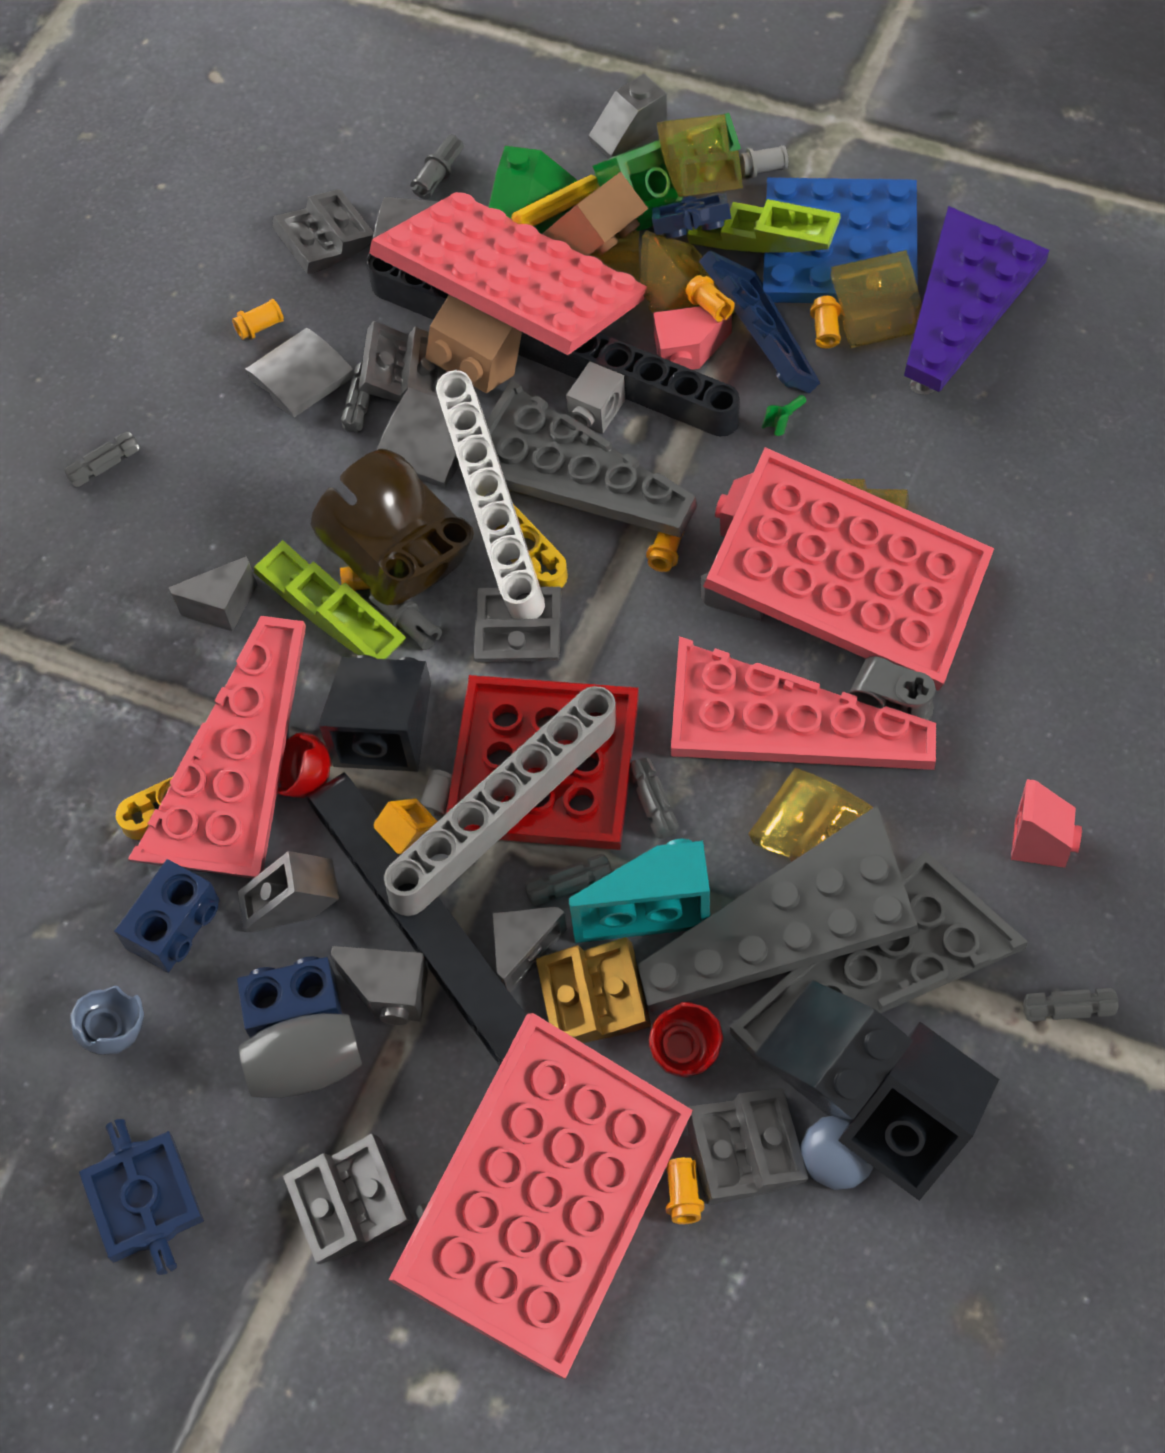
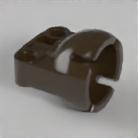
[311,449,474,606]

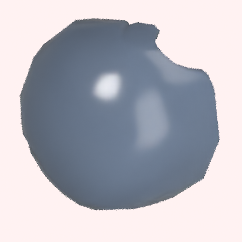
[70,985,144,1055]
[800,1116,873,1190]

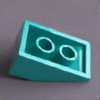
[569,838,710,943]

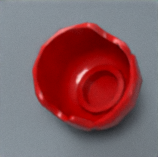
[277,732,331,798]
[649,1002,724,1078]

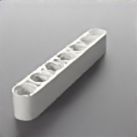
[436,370,545,619]

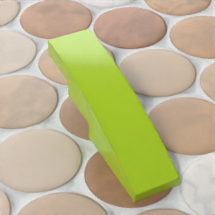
[687,199,841,252]
[254,540,406,659]

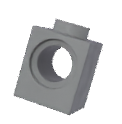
[566,361,626,434]

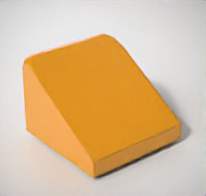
[373,798,438,854]

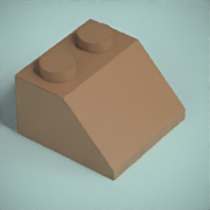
[542,172,648,256]
[425,295,522,393]

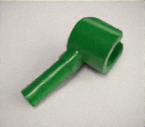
[762,395,807,436]

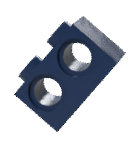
[114,859,220,973]
[237,956,342,1038]

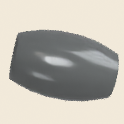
[239,1013,362,1098]

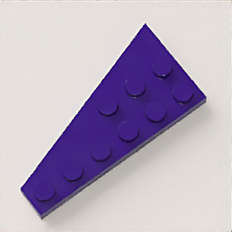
[904,206,1050,392]

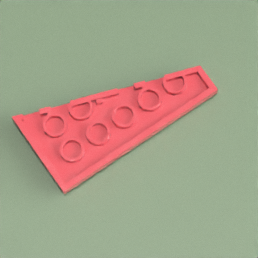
[128,616,306,879]
[671,636,936,770]

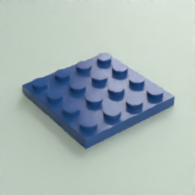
[763,177,918,305]

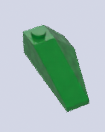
[592,113,741,231]
[489,146,578,234]

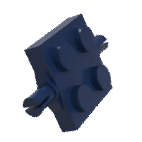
[652,192,731,239]
[79,1119,204,1275]

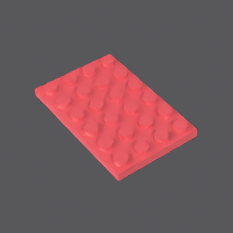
[369,192,648,355]
[703,447,994,691]
[389,1013,693,1379]

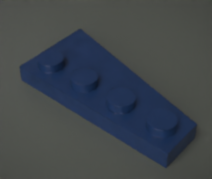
[699,250,820,393]

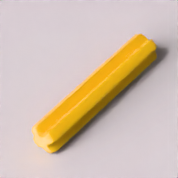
[511,175,600,226]

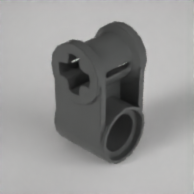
[849,656,936,721]

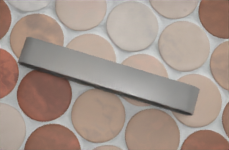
[384,686,616,916]

